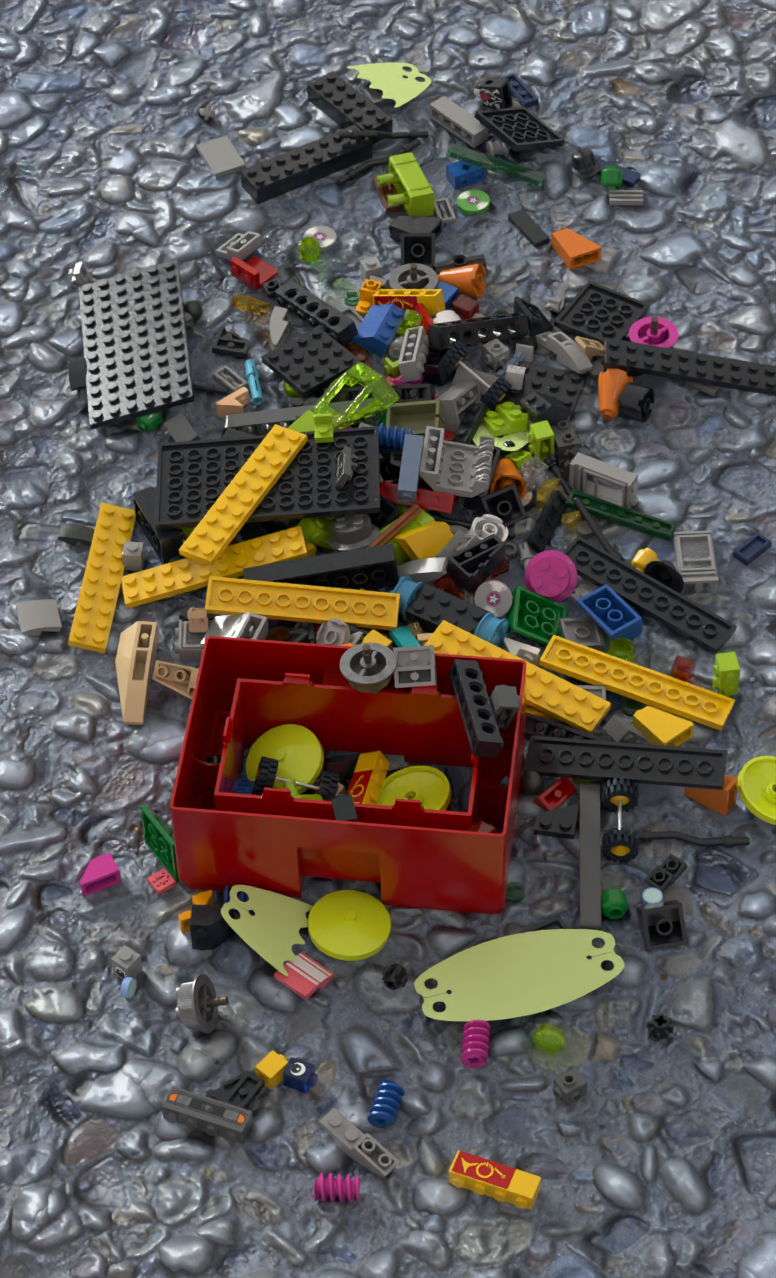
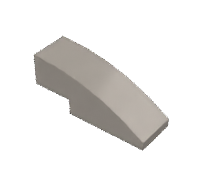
[270,306,289,350]
[398,557,448,584]

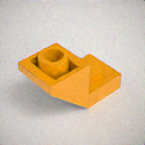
[355,279,382,318]
[178,890,214,933]

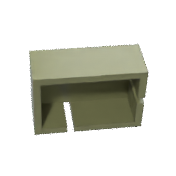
[386,399,445,440]

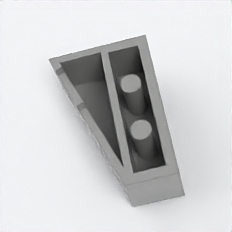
[435,379,482,433]

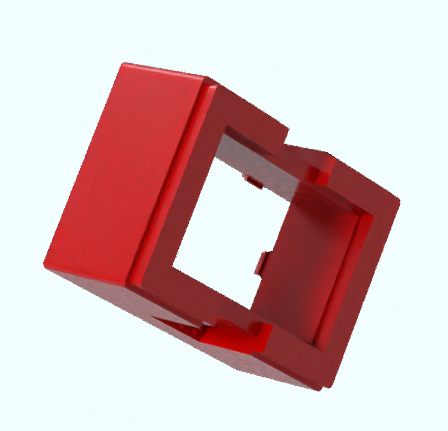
[170,636,527,915]

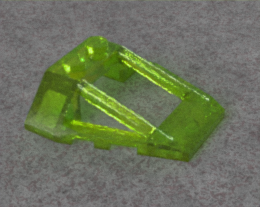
[312,361,399,430]

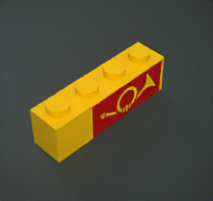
[372,289,446,317]
[347,751,390,805]
[449,1150,541,1210]

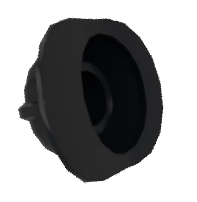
[571,146,600,178]
[644,560,684,593]

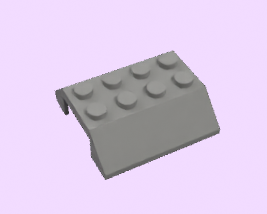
[419,426,495,498]

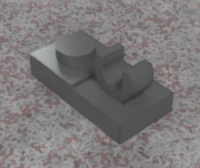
[336,446,358,487]

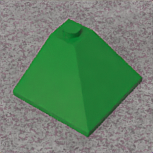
[505,586,567,645]
[140,804,180,883]

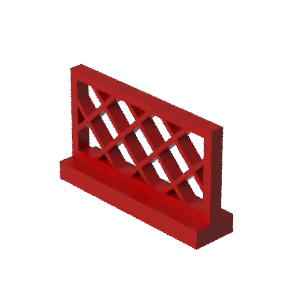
[380,481,458,513]

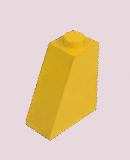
[395,521,454,561]
[633,706,694,747]

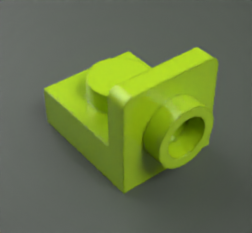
[384,357,401,379]
[314,413,334,443]
[504,449,535,476]

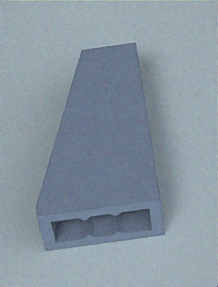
[397,434,424,502]

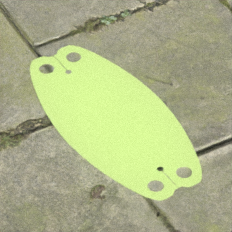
[414,929,625,1021]

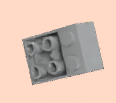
[200,612,268,647]

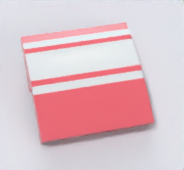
[274,952,334,1001]

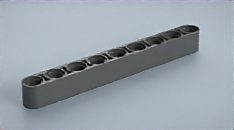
[222,398,380,436]
[579,782,601,931]

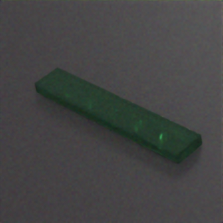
[446,143,545,186]

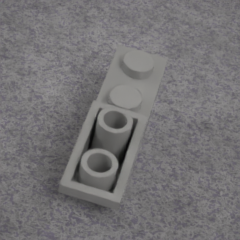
[535,331,593,374]
[318,1107,400,1178]

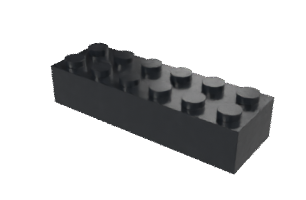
[307,71,393,145]

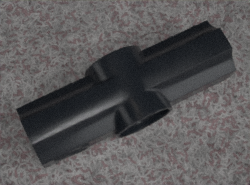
[433,254,486,275]

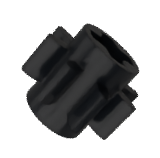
[382,964,408,990]
[647,1013,674,1041]

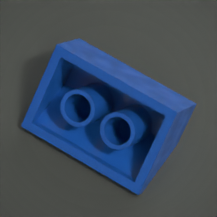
[351,304,408,358]
[576,584,642,642]

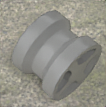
[486,139,504,158]

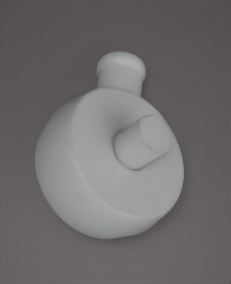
[199,105,215,120]

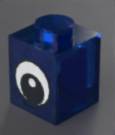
[283,1057,318,1094]

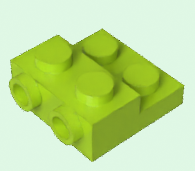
[481,402,529,437]

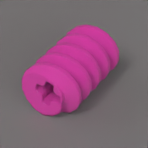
[461,1020,490,1068]
[314,1173,360,1203]

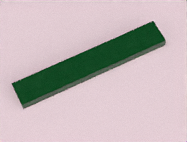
[565,490,677,541]

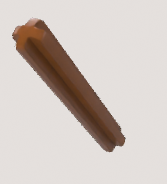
[367,504,422,547]

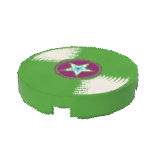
[457,189,490,216]

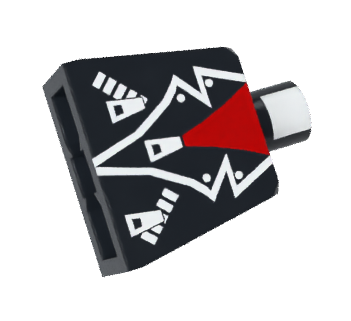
[474,78,513,110]

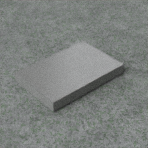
[196,136,246,178]

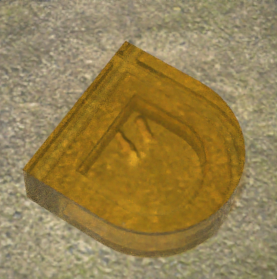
[561,510,582,529]

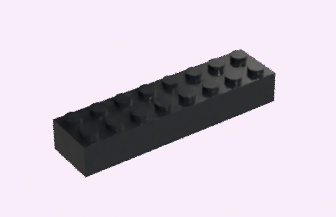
[240,125,372,204]
[243,543,399,591]

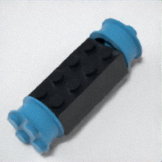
[390,576,510,648]

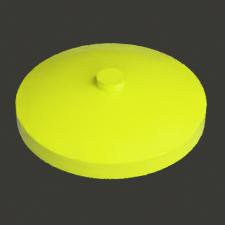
[246,724,324,795]
[737,756,776,825]
[376,766,452,811]
[308,890,391,961]

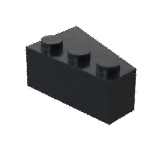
[447,534,506,594]

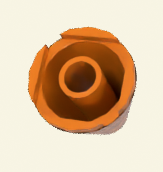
[437,263,486,298]
[598,368,634,420]
[490,458,527,499]

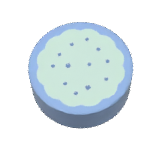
[642,887,663,905]
[120,977,137,999]

